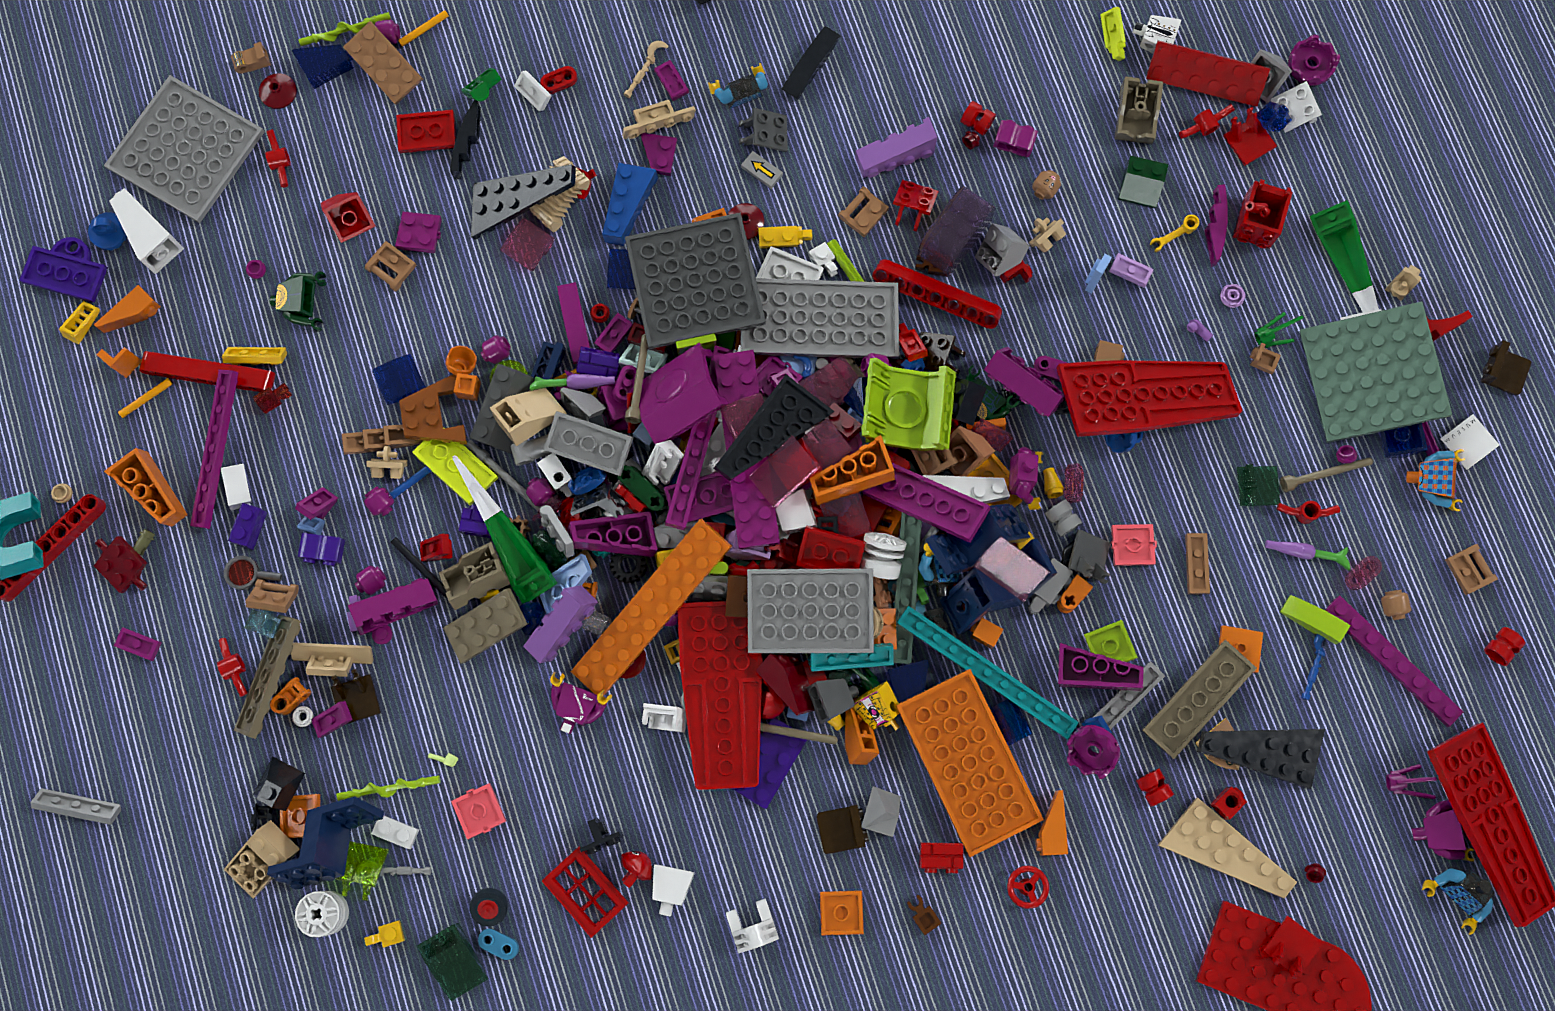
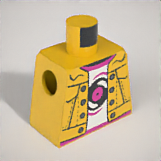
[852,681,900,734]

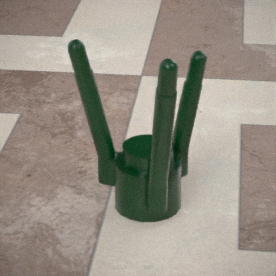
[828,667,881,694]

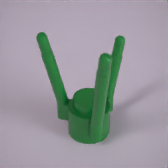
[1254,312,1304,348]

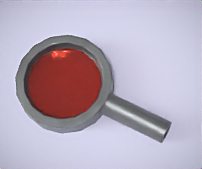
[224,556,282,590]

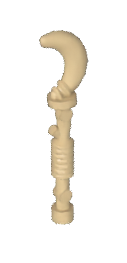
[624,41,668,98]

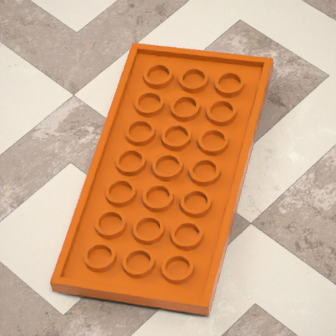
[895,669,1044,857]

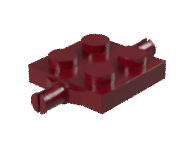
[94,536,148,593]

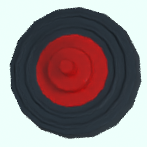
[469,888,508,927]

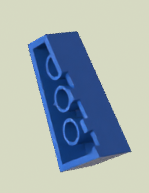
[602,163,658,246]

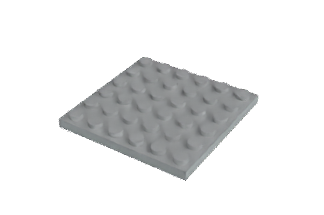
[104,75,265,223]

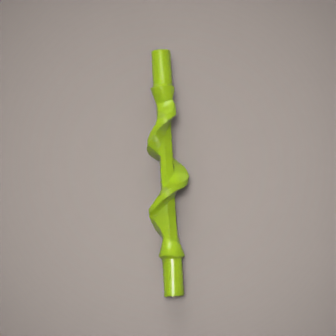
[298,12,391,46]
[337,775,441,801]

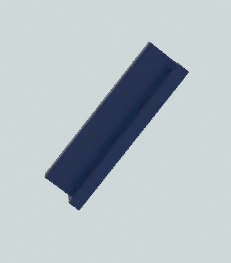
[531,341,566,393]

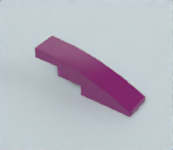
[1204,184,1228,267]
[557,282,590,364]

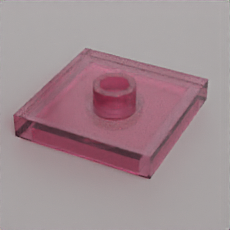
[820,492,872,537]

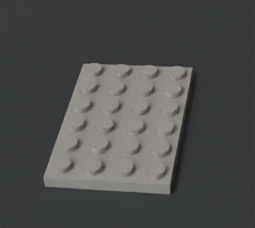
[747,569,874,653]

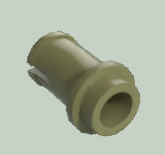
[133,529,155,556]

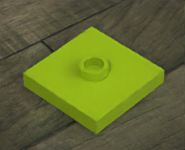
[676,334,717,356]
[1084,620,1138,662]

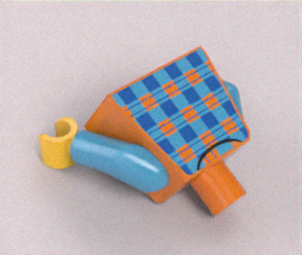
[1406,449,1465,511]

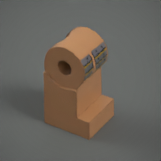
[231,42,271,73]

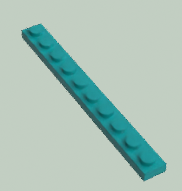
[896,606,1079,739]

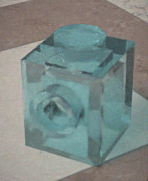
[244,609,281,639]

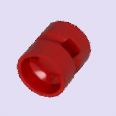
[960,101,996,136]
[1484,627,1526,666]
[1136,768,1174,807]

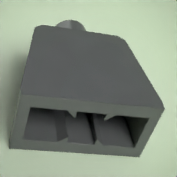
[807,679,859,724]

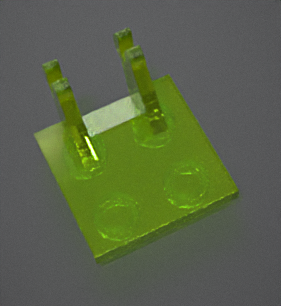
[335,841,389,901]

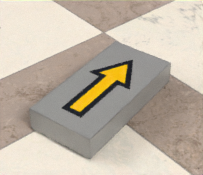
[741,151,783,189]

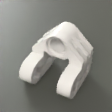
[726,898,779,953]

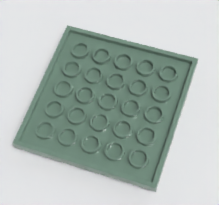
[1299,301,1452,443]

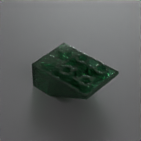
[417,923,489,1001]

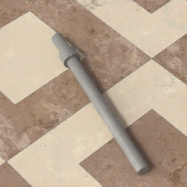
[466,440,541,513]

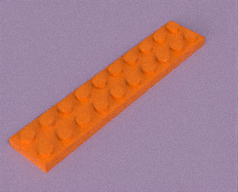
[570,519,732,696]

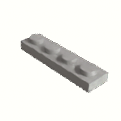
[1092,661,1165,730]
[30,788,121,825]

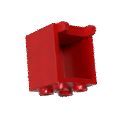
[1232,179,1293,249]

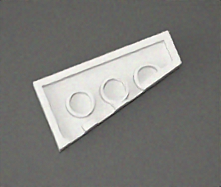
[922,475,1010,504]

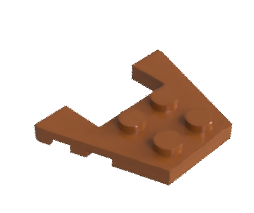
[399,374,467,445]

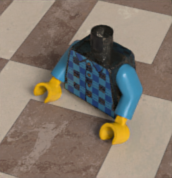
[708,63,768,109]
[918,543,960,597]
[1422,868,1495,935]

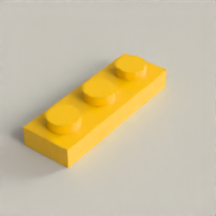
[222,347,287,365]

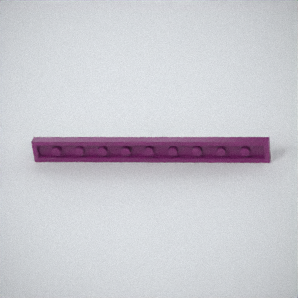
[665,345,733,531]

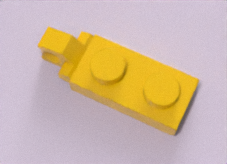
[758,226,812,249]

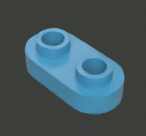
[478,928,519,960]

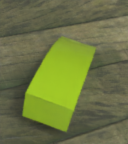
[1280,595,1351,644]

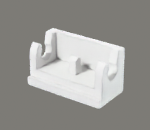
[642,440,684,486]
[221,464,252,511]
[642,703,687,733]

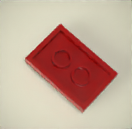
[396,110,456,153]
[796,525,866,569]

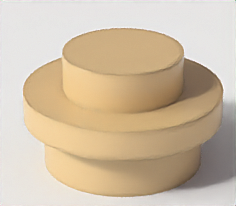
[51,483,73,503]

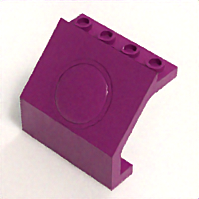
[639,342,728,445]

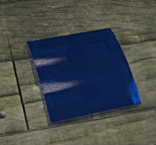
[607,249,636,289]
[372,354,426,405]

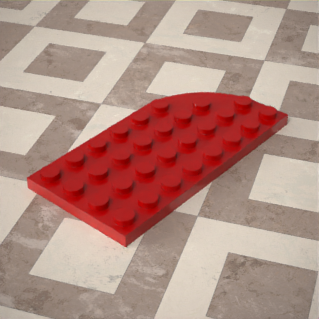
[1196,900,1372,1011]

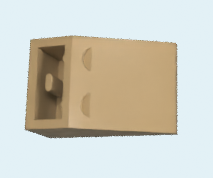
[490,388,567,446]
[224,820,300,898]

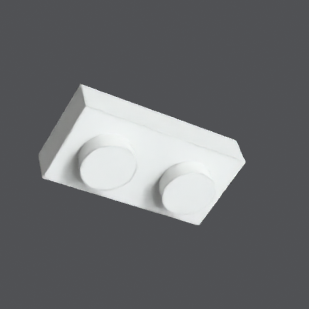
[514,71,552,111]
[371,816,419,849]

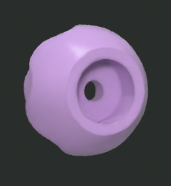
[1220,284,1245,308]

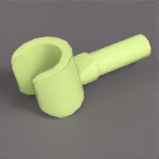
[428,753,458,767]

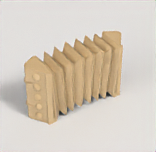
[530,156,591,232]

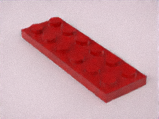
[1146,40,1270,107]

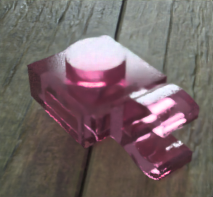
[532,494,564,529]

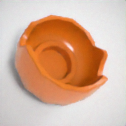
[445,345,477,376]

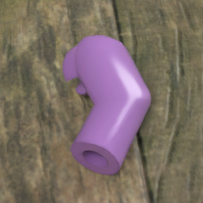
[1187,319,1213,342]

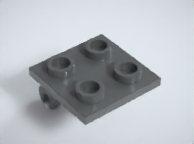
[739,108,788,152]
[1068,530,1111,584]

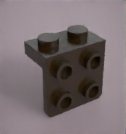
[1481,340,1531,396]
[817,805,869,854]

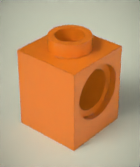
[454,373,481,401]
[970,617,1004,649]

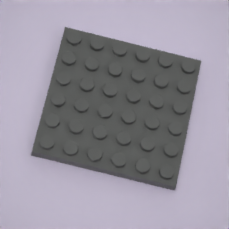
[625,212,766,349]

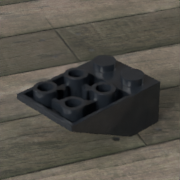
[952,377,987,426]

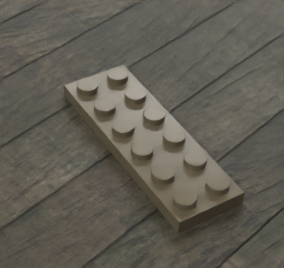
[233,614,301,739]
[1142,640,1257,759]

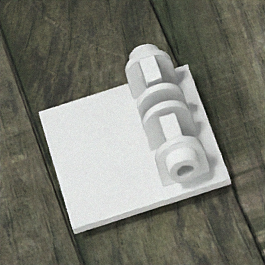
[1271,81,1322,133]

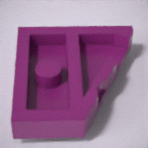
[641,133,677,176]

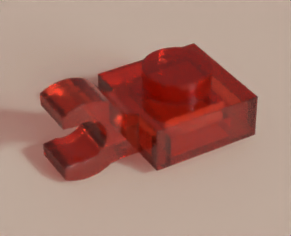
[253,383,292,414]

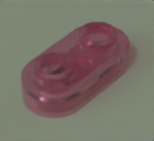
[1064,463,1084,503]
[1345,556,1382,590]

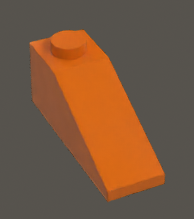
[94,285,161,333]
[845,698,879,765]
[1035,790,1068,855]

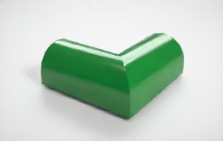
[461,68,502,101]

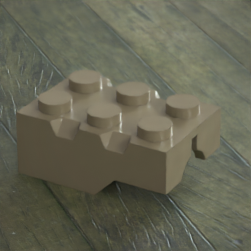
[1114,76,1163,144]
[439,542,510,610]

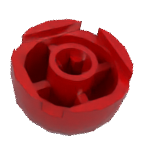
[761,678,787,719]

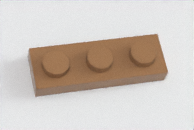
[1185,533,1210,594]

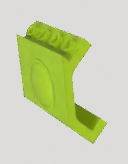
[861,358,956,451]

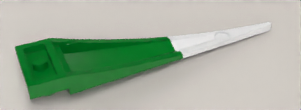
[1309,200,1379,312]
[453,455,557,605]

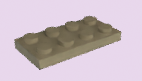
[443,588,528,664]

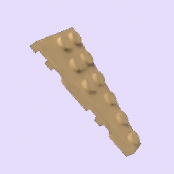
[1157,798,1297,898]

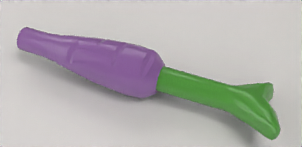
[530,374,615,391]
[1265,540,1351,571]

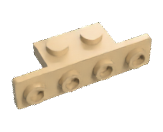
[622,100,696,139]
[291,643,373,677]

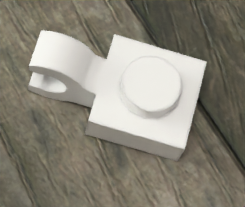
[809,242,838,277]

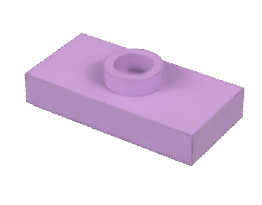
[1109,253,1154,288]

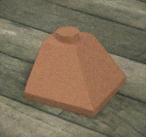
[935,426,995,477]

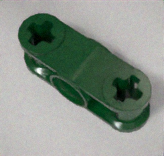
[617,465,668,511]

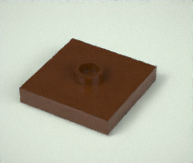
[725,574,748,618]

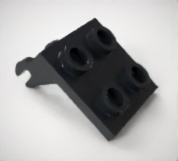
[570,482,626,518]

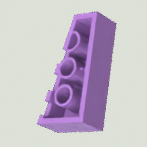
[855,117,937,178]
[523,585,598,663]

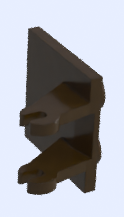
[919,332,966,375]
[331,669,381,725]

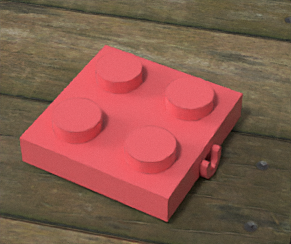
[1111,524,1157,566]
[451,783,507,840]

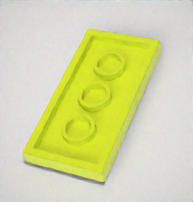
[412,440,498,506]

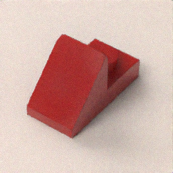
[420,534,453,562]

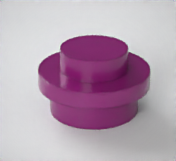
[246,260,266,279]
[1336,445,1357,463]
[372,625,393,645]

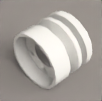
[859,532,907,579]
[295,891,349,937]

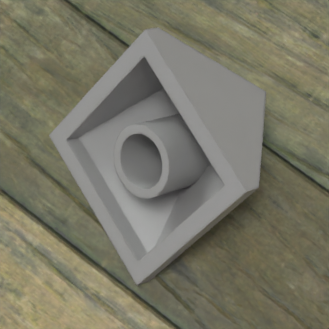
[1251,49,1292,103]
[560,387,606,421]
[861,786,901,837]

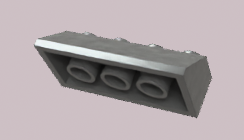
[470,364,537,454]

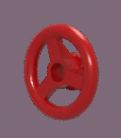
[1007,866,1049,909]

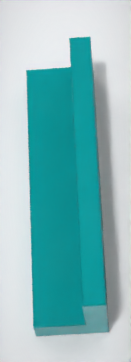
[808,643,894,671]

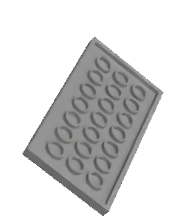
[740,278,899,359]

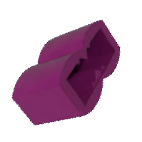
[993,120,1038,157]

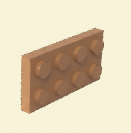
[343,21,423,105]

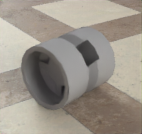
[1045,499,1083,537]

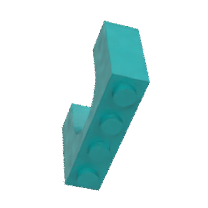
[0,492,44,580]

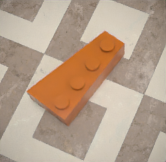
[809,435,895,505]
[104,448,188,526]

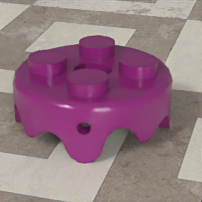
[1288,35,1340,86]
[1067,725,1120,779]

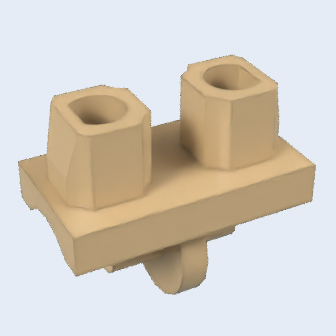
[1029,218,1066,253]
[1385,265,1422,301]
[367,446,407,479]

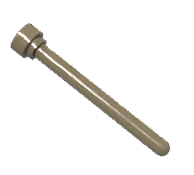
[625,334,648,424]
[1280,457,1374,492]
[760,723,838,744]

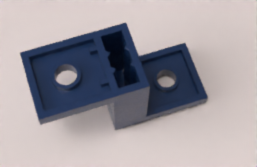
[925,504,1030,575]
[939,539,1057,635]
[267,796,384,889]

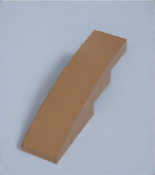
[342,424,424,455]

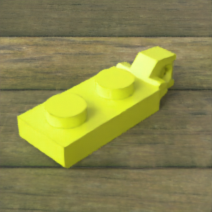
[1100,6,1126,62]

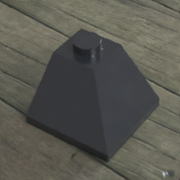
[253,756,305,811]

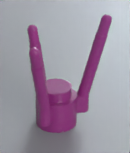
[1386,764,1437,799]

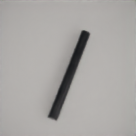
[391,537,447,598]

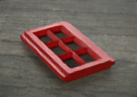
[542,846,629,938]

